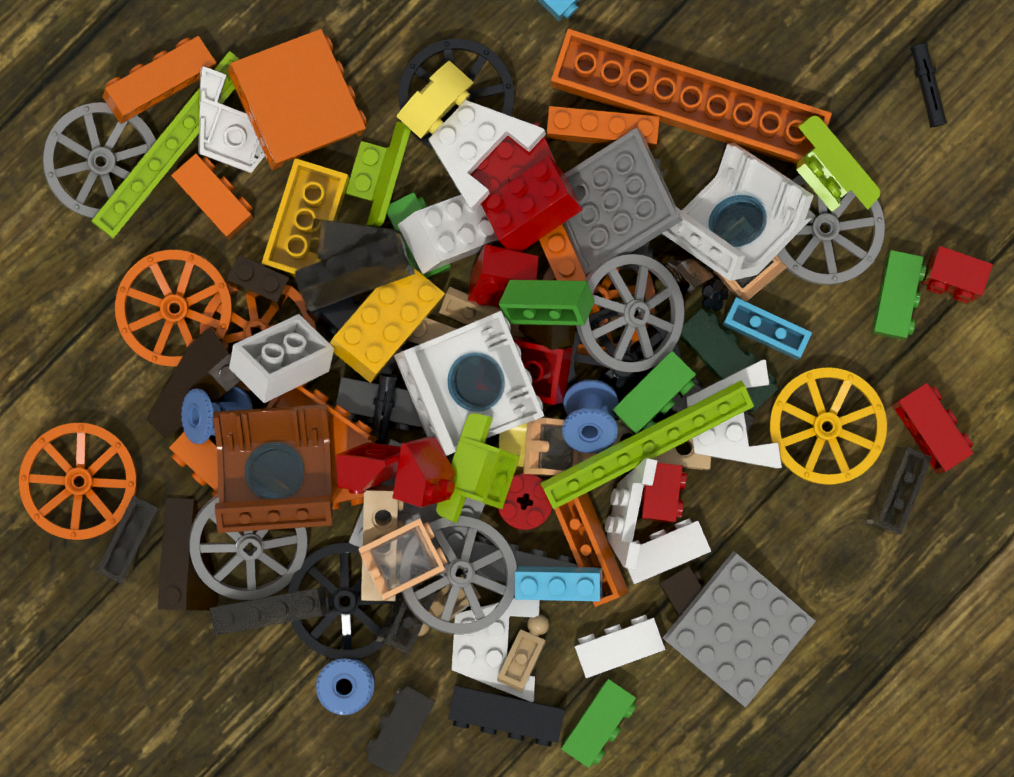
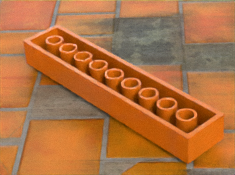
[550,29,832,166]

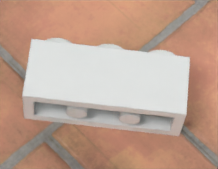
[626,518,711,584]
[574,615,665,678]

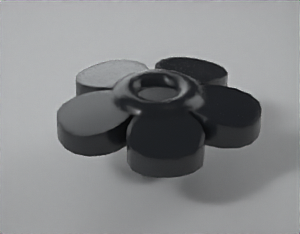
[702,280,728,311]

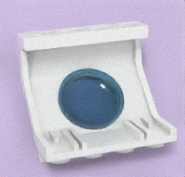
[662,143,814,281]
[394,311,544,456]

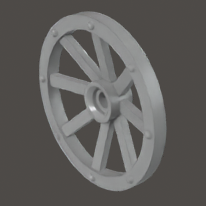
[42,102,156,218]
[777,175,885,285]
[576,254,684,372]
[189,485,307,600]
[399,516,517,635]

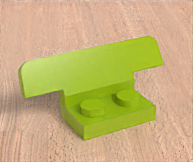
[796,116,880,212]
[346,122,411,228]
[436,413,520,523]

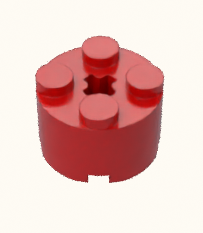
[498,474,552,530]

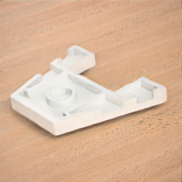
[198,66,265,173]
[428,100,546,212]
[686,360,782,469]
[605,458,657,570]
[452,598,540,702]

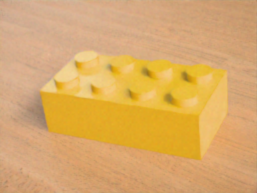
[261,158,350,284]
[330,258,445,383]

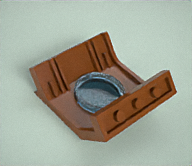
[213,404,333,533]

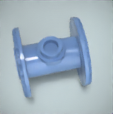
[562,379,619,454]
[181,387,253,444]
[316,659,374,715]

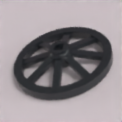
[398,39,514,150]
[567,308,681,421]
[287,543,404,660]

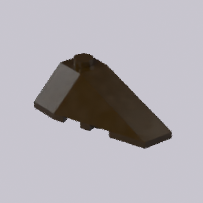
[652,252,714,301]
[147,326,241,439]
[158,498,218,611]

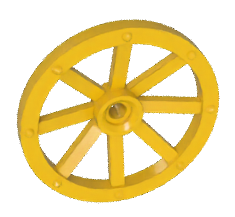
[769,368,887,485]

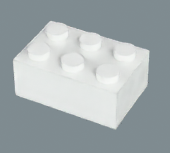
[398,195,498,274]
[229,314,334,403]

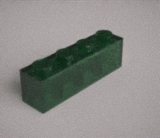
[680,308,778,414]

